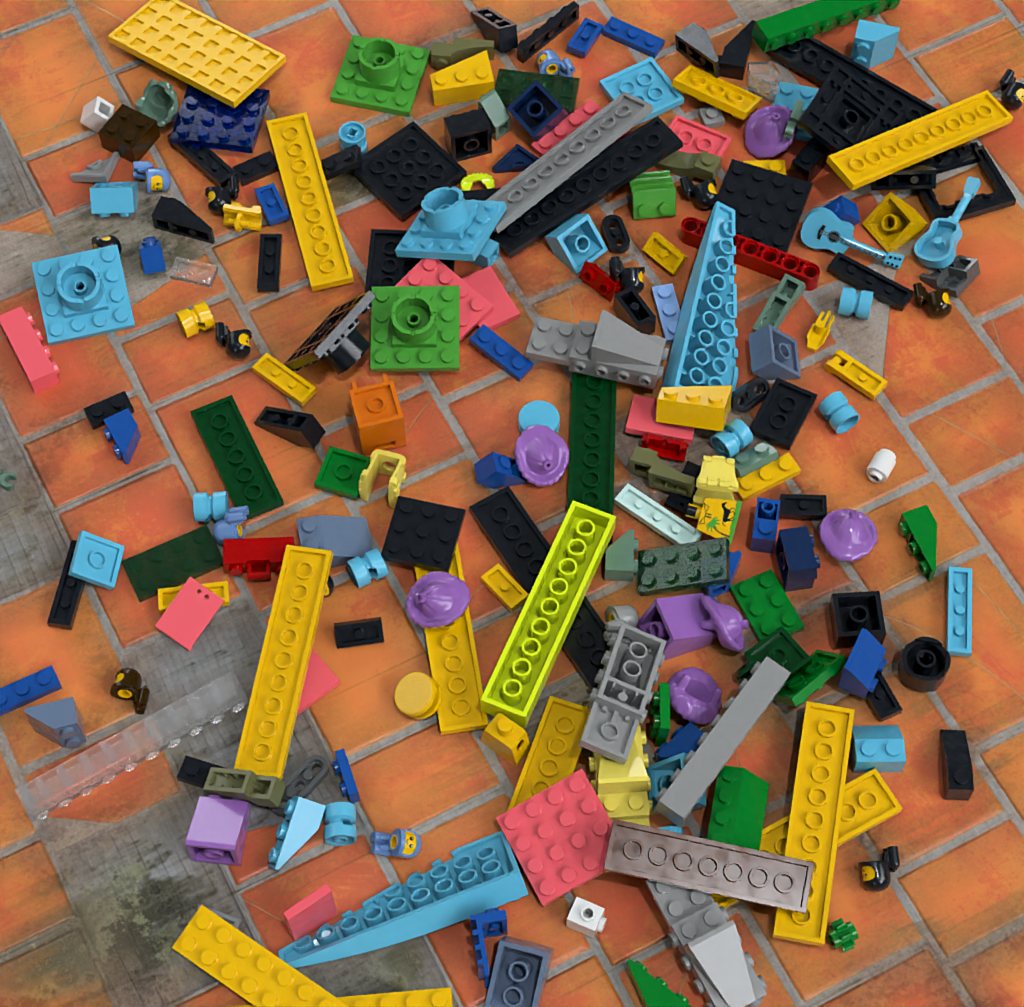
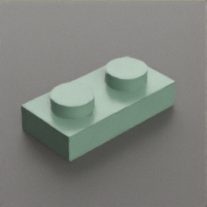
[733,441,779,478]

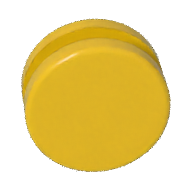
[394,672,442,720]

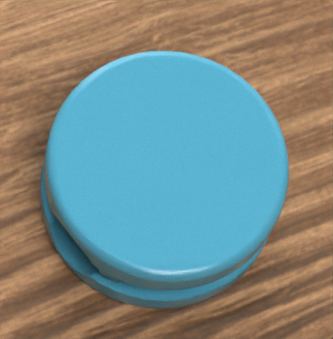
[518,400,560,435]

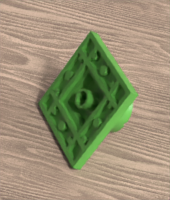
[330,35,431,118]
[370,286,460,372]

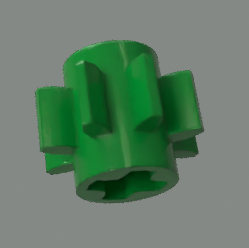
[827,918,858,953]

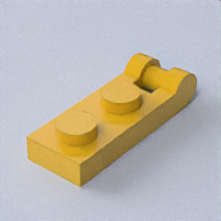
[824,350,888,401]

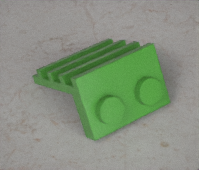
[628,170,676,219]

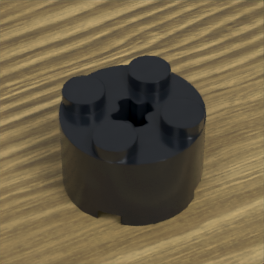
[898,637,951,692]

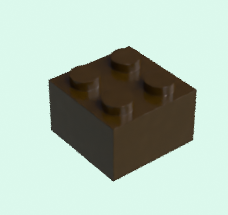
[98,104,160,163]

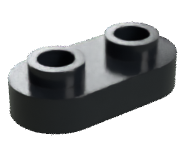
[602,215,630,254]
[731,377,770,412]

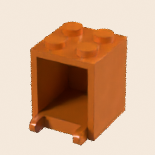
[349,373,407,455]

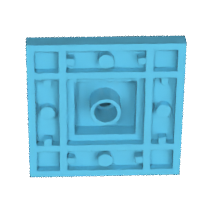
[395,187,507,261]
[31,245,136,346]

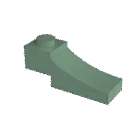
[752,273,806,331]

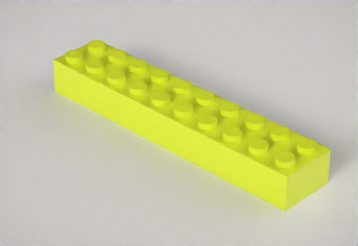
[480,501,616,728]

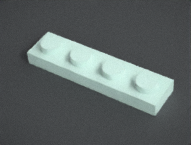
[614,484,702,553]

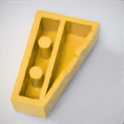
[430,50,494,107]
[656,385,732,432]

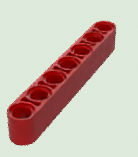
[680,217,820,291]

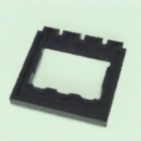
[915,142,1016,222]

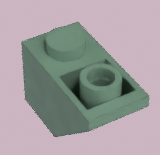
[478,89,511,141]
[605,529,638,581]

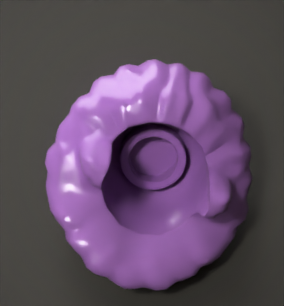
[744,105,798,158]
[514,424,570,487]
[819,508,878,562]
[405,571,471,628]
[701,595,749,652]
[667,667,722,725]

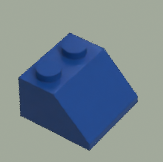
[838,628,888,699]

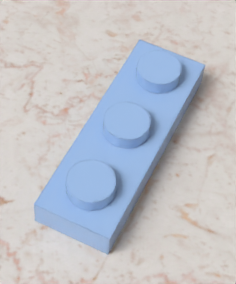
[651,283,680,345]

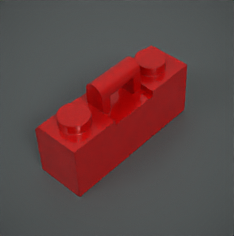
[223,537,295,580]

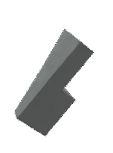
[919,255,980,298]

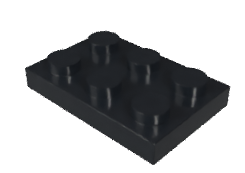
[749,378,818,451]

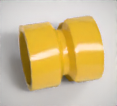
[176,301,215,338]

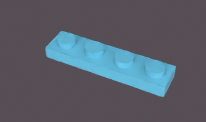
[946,566,972,657]

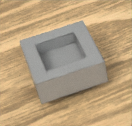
[698,106,725,129]

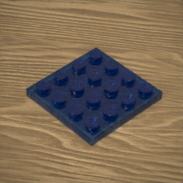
[170,84,270,153]

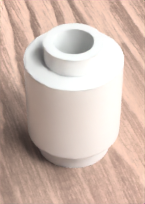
[866,449,896,483]

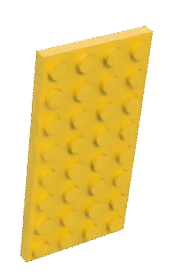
[108,0,286,108]

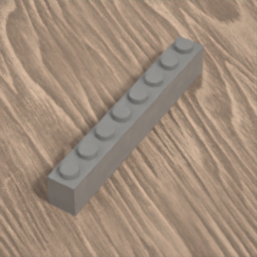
[655,656,791,827]

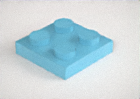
[68,530,125,590]

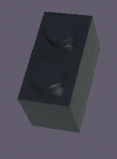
[789,138,831,182]
[613,286,656,335]

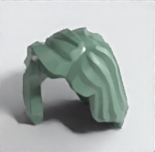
[135,79,179,127]

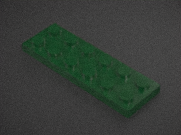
[190,395,284,522]

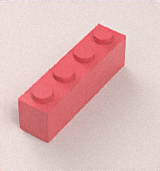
[0,306,60,394]

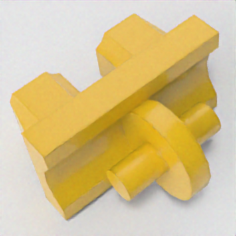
[223,202,262,232]

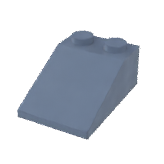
[296,515,373,568]
[484,935,554,1007]

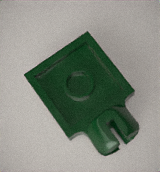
[736,626,812,684]

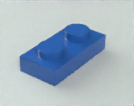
[567,18,603,58]
[254,183,290,226]
[332,749,360,803]

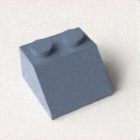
[748,324,801,380]
[24,697,87,748]

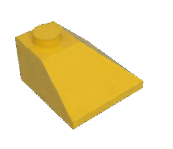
[862,192,928,252]

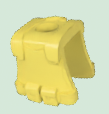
[359,449,406,508]
[693,455,739,506]

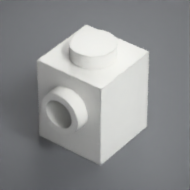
[80,96,115,132]
[566,897,607,938]

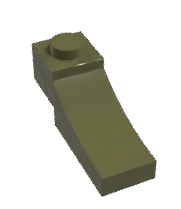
[431,37,495,70]
[654,151,722,181]
[630,446,695,498]
[203,767,286,808]

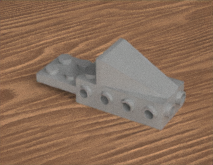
[526,310,669,389]
[578,622,667,764]
[645,880,767,1007]

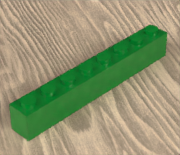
[751,0,900,53]

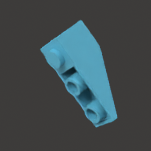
[268,796,326,870]

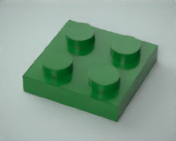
[314,446,370,500]
[649,683,670,747]

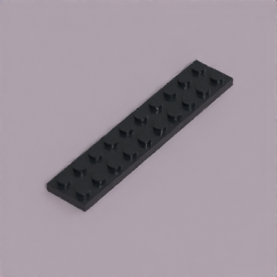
[765,37,938,128]
[490,116,683,258]
[469,486,610,690]

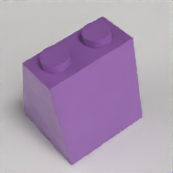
[637,593,718,661]
[185,795,251,867]

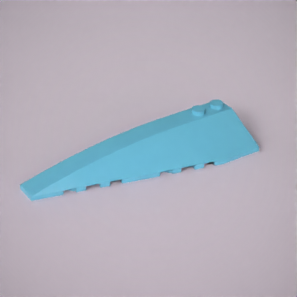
[662,201,738,413]
[278,830,529,968]

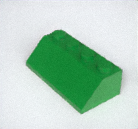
[707,766,769,850]

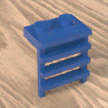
[470,908,508,989]

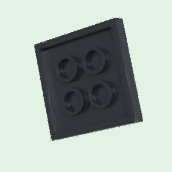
[381,496,466,573]

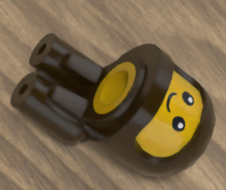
[913,283,952,318]
[110,668,150,714]

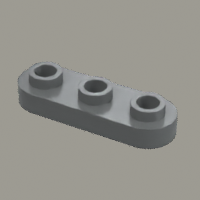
[271,755,329,817]

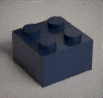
[506,80,568,141]
[775,526,820,592]

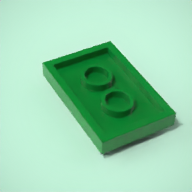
[729,569,805,642]
[773,650,847,707]

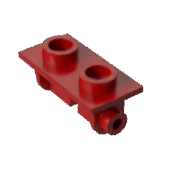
[579,260,622,302]
[641,433,688,462]

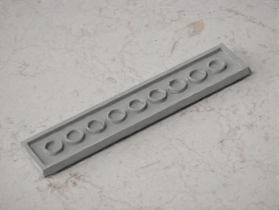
[485,92,653,233]

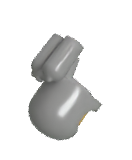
[604,605,639,641]

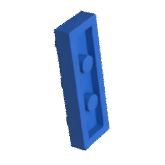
[602,16,665,59]
[469,324,534,382]
[0,665,62,716]

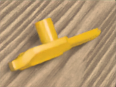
[806,310,835,352]

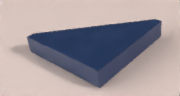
[492,144,539,173]

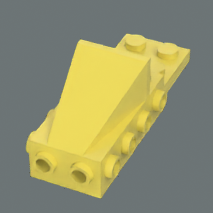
[589,723,653,872]

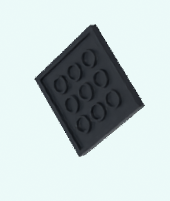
[350,121,467,221]
[707,159,813,253]
[365,229,455,292]

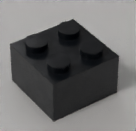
[444,108,492,162]
[829,591,886,649]

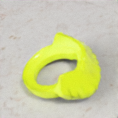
[460,172,495,191]

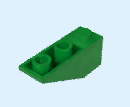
[898,505,937,581]
[626,958,691,1007]

